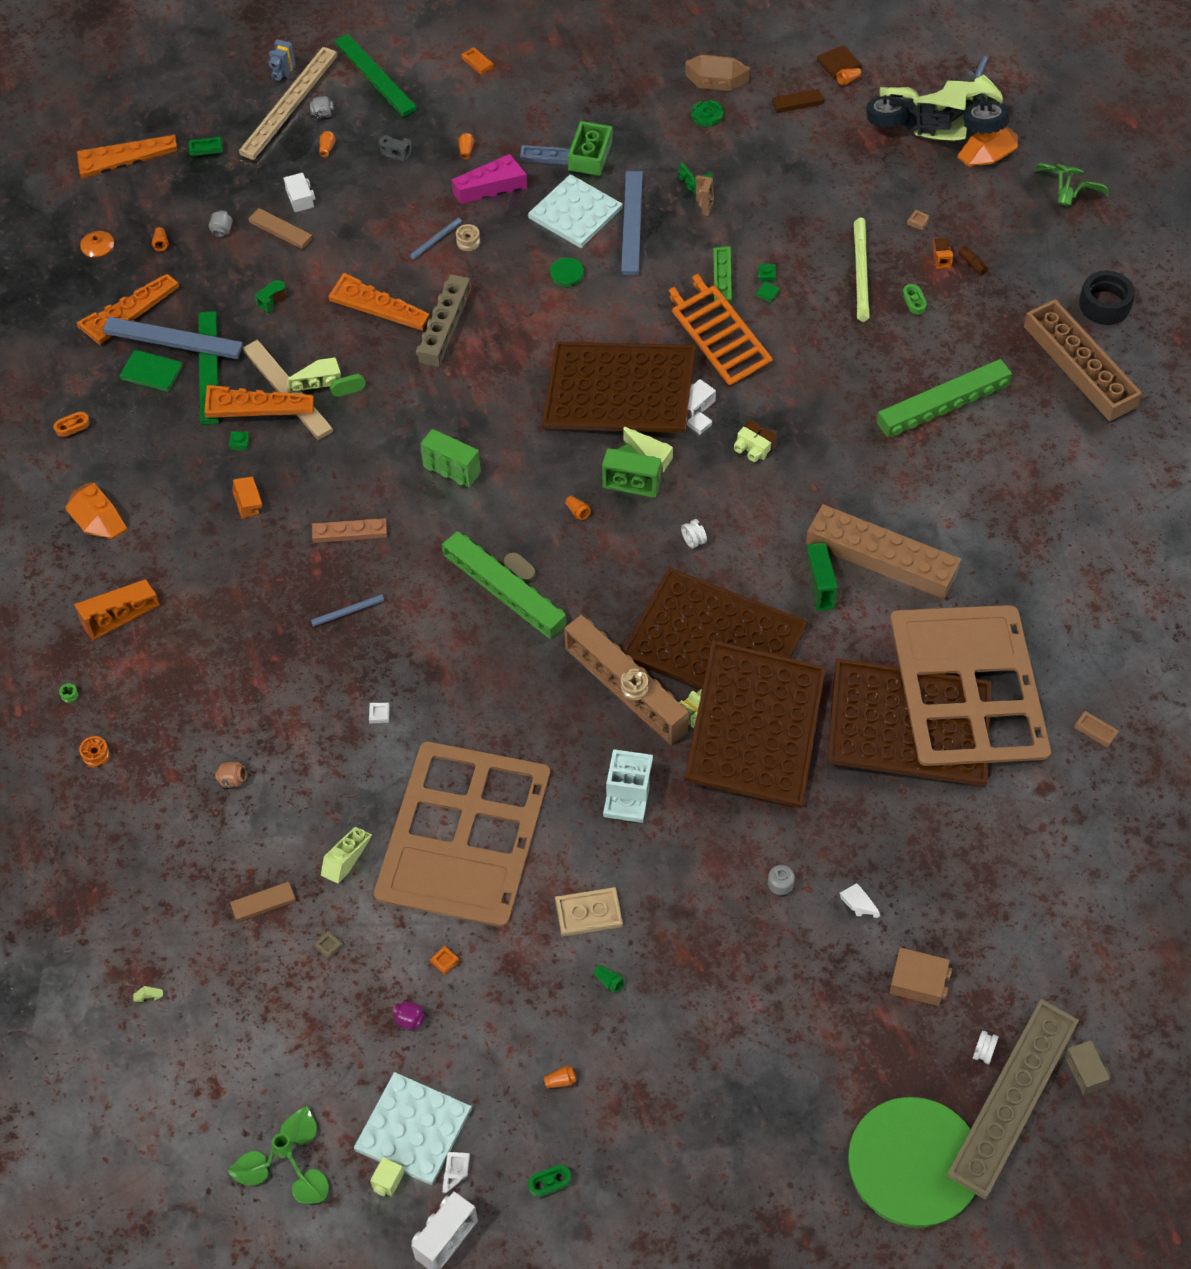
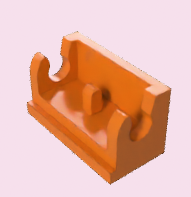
[232,477,262,519]

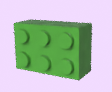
[568,121,613,176]
[420,429,481,488]
[602,448,661,498]

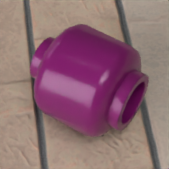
[392,1000,425,1031]

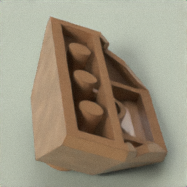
[685,55,750,91]

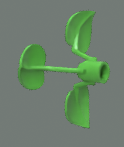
[1034,163,1109,206]
[228,1106,329,1204]

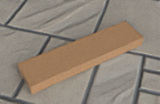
[248,208,313,250]

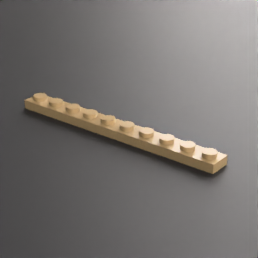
[239,47,337,160]

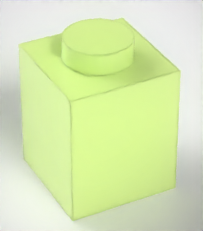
[370,1157,404,1197]

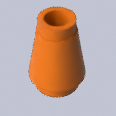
[837,68,861,85]
[319,131,336,157]
[458,133,475,159]
[151,227,169,251]
[565,496,591,520]
[544,1065,577,1089]

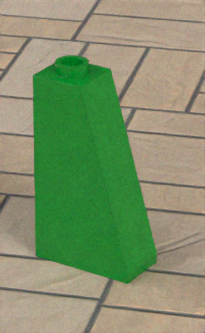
[806,543,837,611]

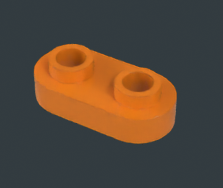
[54,412,90,437]

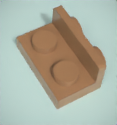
[696,175,714,216]

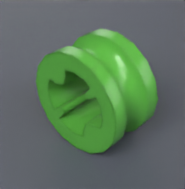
[59,683,78,703]

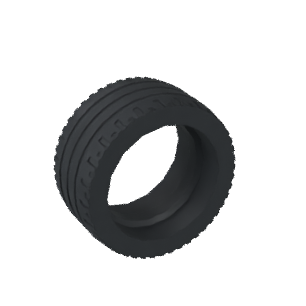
[1079,270,1135,325]

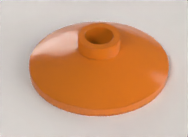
[80,231,114,257]

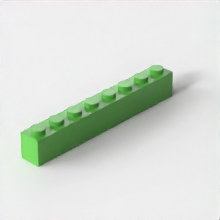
[877,359,1012,438]
[442,531,566,640]

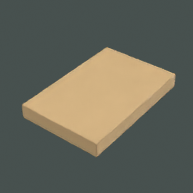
[555,887,623,937]

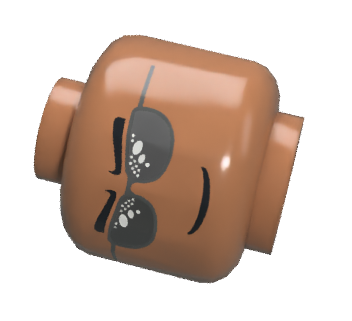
[215,761,247,788]

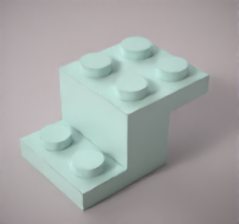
[603,749,653,823]

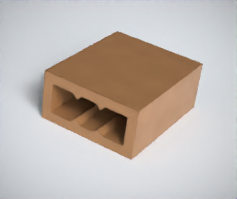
[889,947,952,1006]

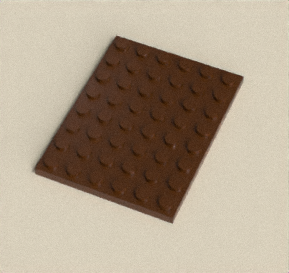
[542,341,696,433]
[622,567,808,690]
[684,640,826,808]
[827,658,991,787]

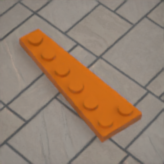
[77,135,178,179]
[328,273,430,331]
[77,274,179,345]
[205,385,314,418]

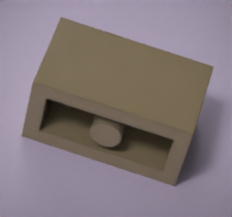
[1064,1041,1111,1095]

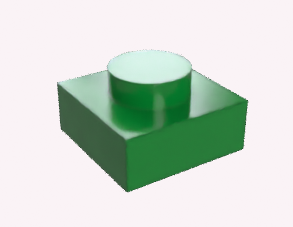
[758,264,776,282]
[229,431,250,450]

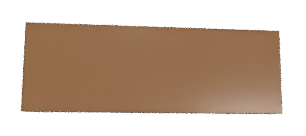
[230,882,296,922]

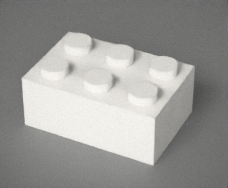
[411,1192,478,1269]

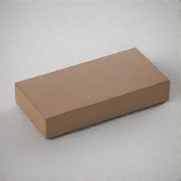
[1074,711,1119,748]

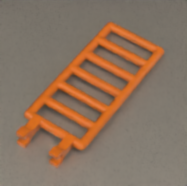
[668,274,773,385]

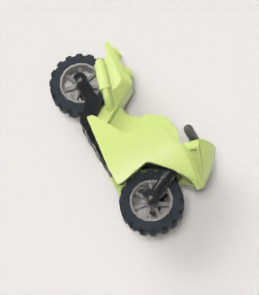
[866,70,1009,140]

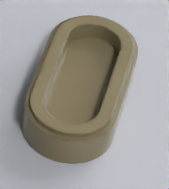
[504,553,535,583]

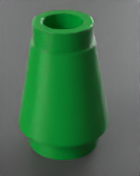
[594,965,625,993]

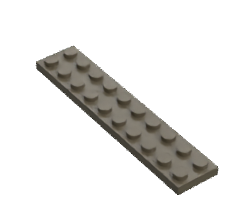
[946,999,1079,1200]

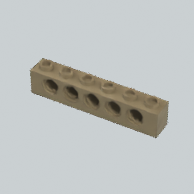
[416,274,471,367]

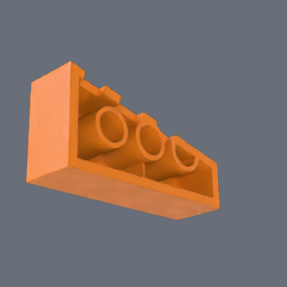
[74,579,159,641]

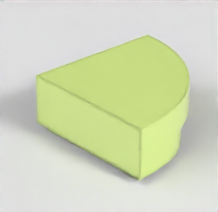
[133,986,163,1002]

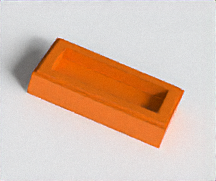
[461,47,494,75]

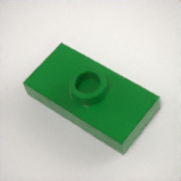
[188,137,223,157]

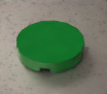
[691,100,724,127]
[550,257,584,287]

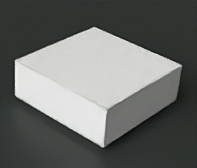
[687,411,712,435]
[369,703,390,723]

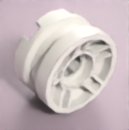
[681,519,707,549]
[973,1030,999,1064]

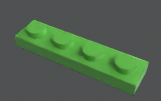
[714,246,732,304]

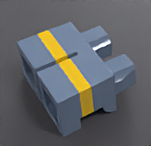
[269,39,296,81]

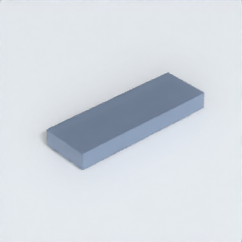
[520,145,571,164]

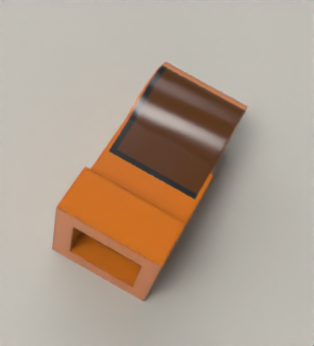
[933,237,953,269]

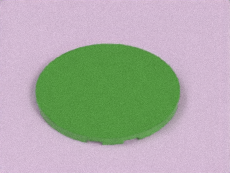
[848,1097,975,1228]

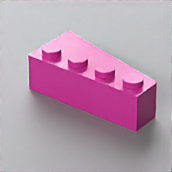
[452,154,527,204]

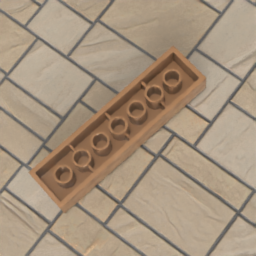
[1024,299,1142,421]
[806,504,961,599]
[564,615,689,746]

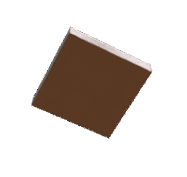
[817,45,861,79]

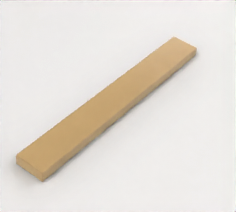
[243,340,333,440]

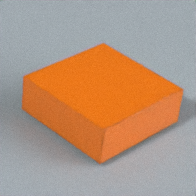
[430,946,460,975]

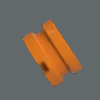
[79,736,110,768]

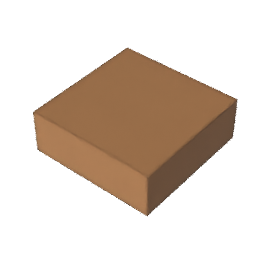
[907,209,930,230]

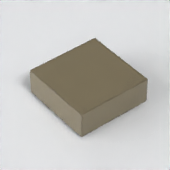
[313,931,343,960]

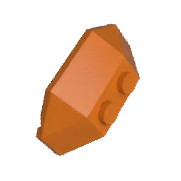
[958,126,1018,167]
[65,482,127,540]

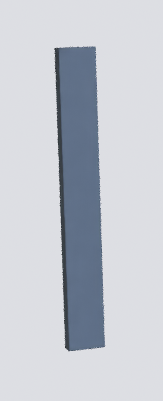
[621,171,643,276]
[103,317,243,359]

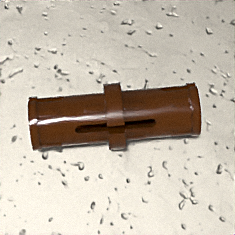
[958,246,988,276]

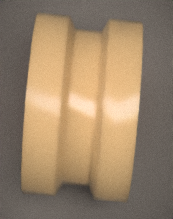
[456,224,480,251]
[621,669,648,700]

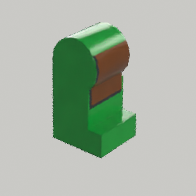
[254,280,287,314]

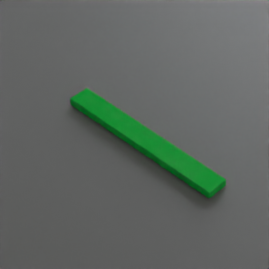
[334,34,417,117]
[199,311,219,425]

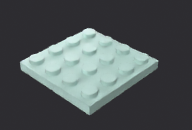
[528,174,623,248]
[354,1072,472,1186]

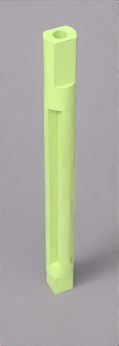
[854,218,870,323]

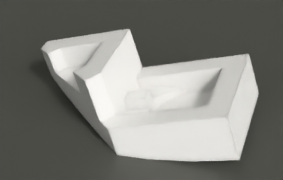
[840,884,880,918]
[442,1152,470,1193]

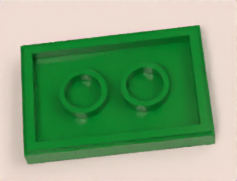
[119,350,183,392]

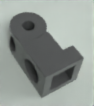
[379,136,412,161]

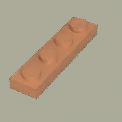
[312,518,387,543]

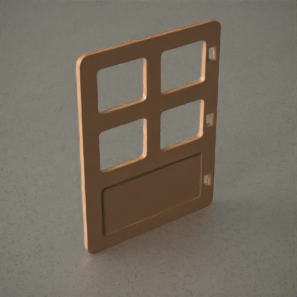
[890,605,1051,766]
[374,742,550,927]

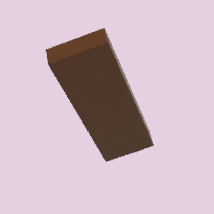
[772,89,824,113]

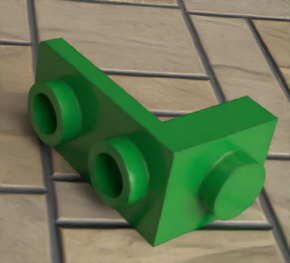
[678,162,713,195]

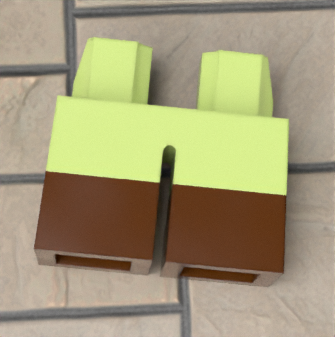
[734,420,778,462]

